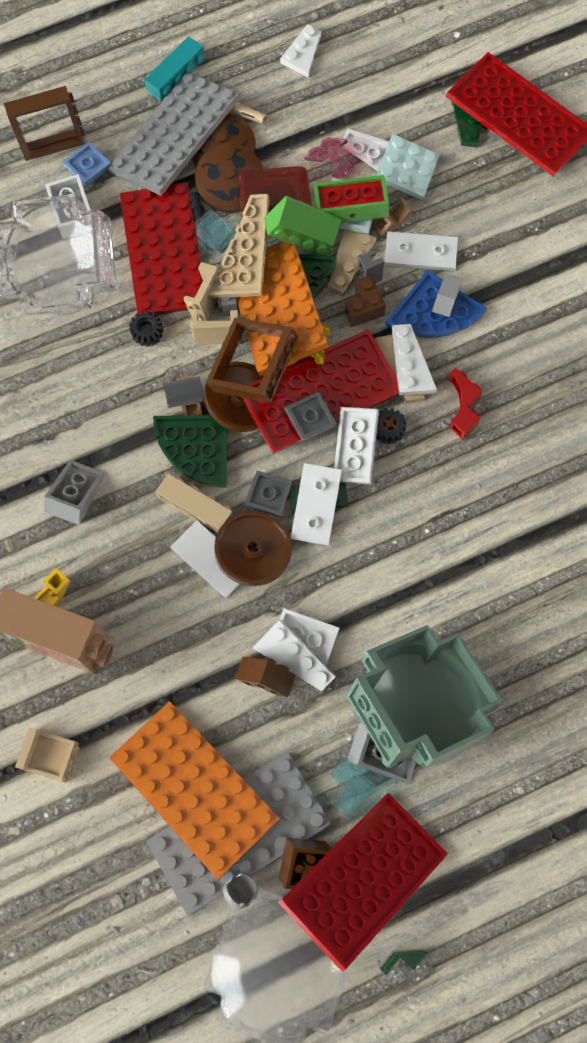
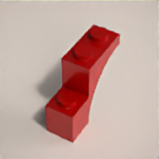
[449,368,482,440]

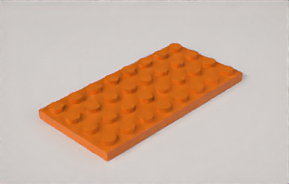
[236,241,329,376]
[109,701,280,880]

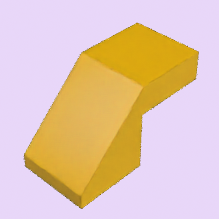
[34,568,71,606]

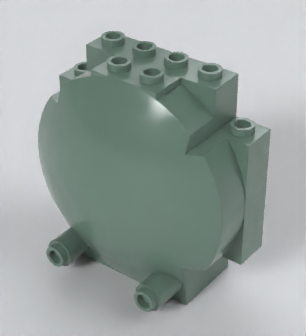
[346,625,503,768]

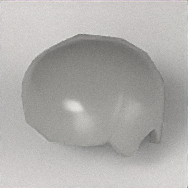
[223,873,258,909]

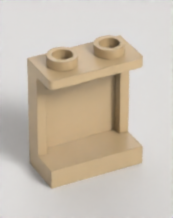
[184,262,219,321]
[190,310,240,345]
[15,727,80,783]

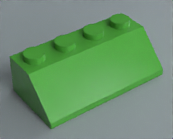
[264,196,341,256]

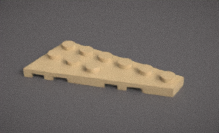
[208,194,269,298]

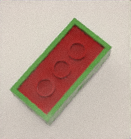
[314,175,389,223]

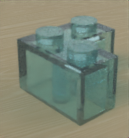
[195,209,236,254]
[330,758,376,819]

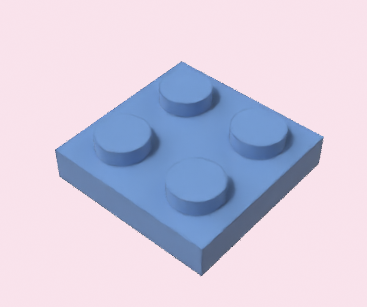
[63,141,112,186]

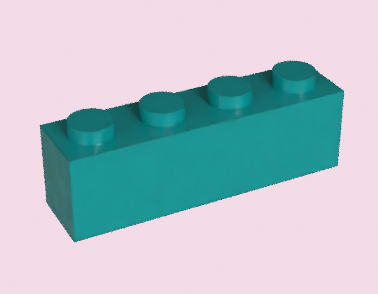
[144,36,205,101]

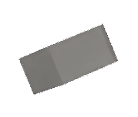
[432,274,463,317]

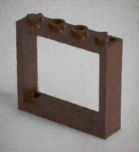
[4,86,85,161]
[206,318,299,403]

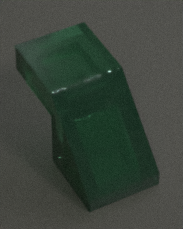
[379,948,427,975]

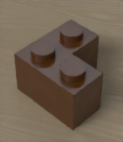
[345,275,386,328]
[235,655,296,697]
[278,838,332,889]

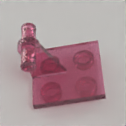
[304,137,355,179]

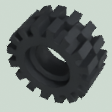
[129,311,163,347]

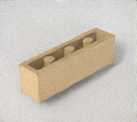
[156,474,233,533]

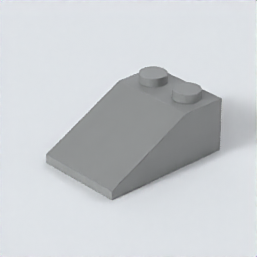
[44,460,104,525]
[347,723,416,784]

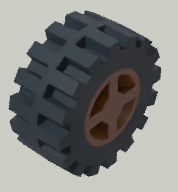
[376,408,406,444]

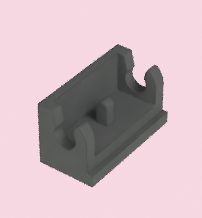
[357,251,384,283]

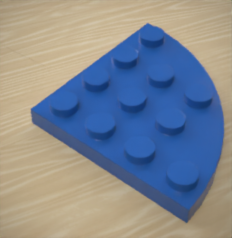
[385,270,487,338]

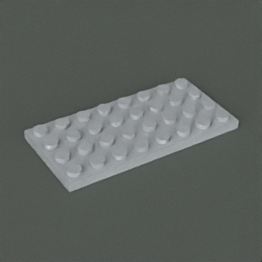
[108,73,241,196]
[146,752,331,916]

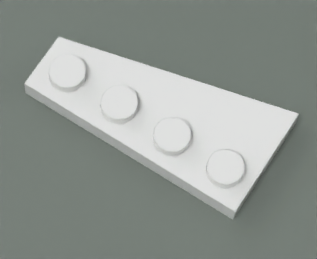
[392,324,437,395]
[253,620,336,691]

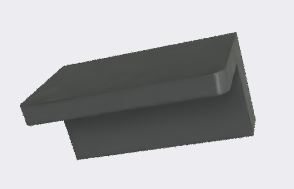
[163,376,204,408]

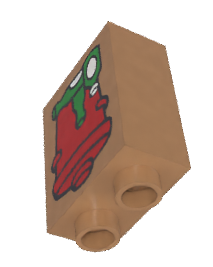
[0,587,114,674]

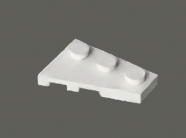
[280,24,321,77]
[341,128,389,171]
[280,608,340,666]

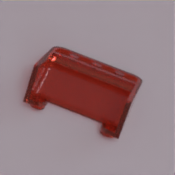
[238,166,312,219]

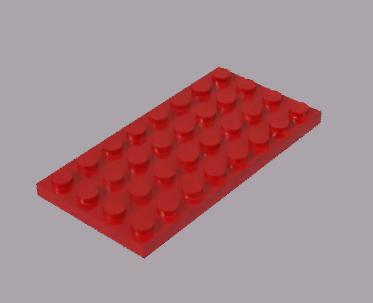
[446,52,587,177]
[120,182,203,316]
[242,329,399,455]
[279,793,448,972]

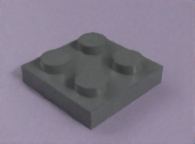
[285,392,336,442]
[245,470,293,518]

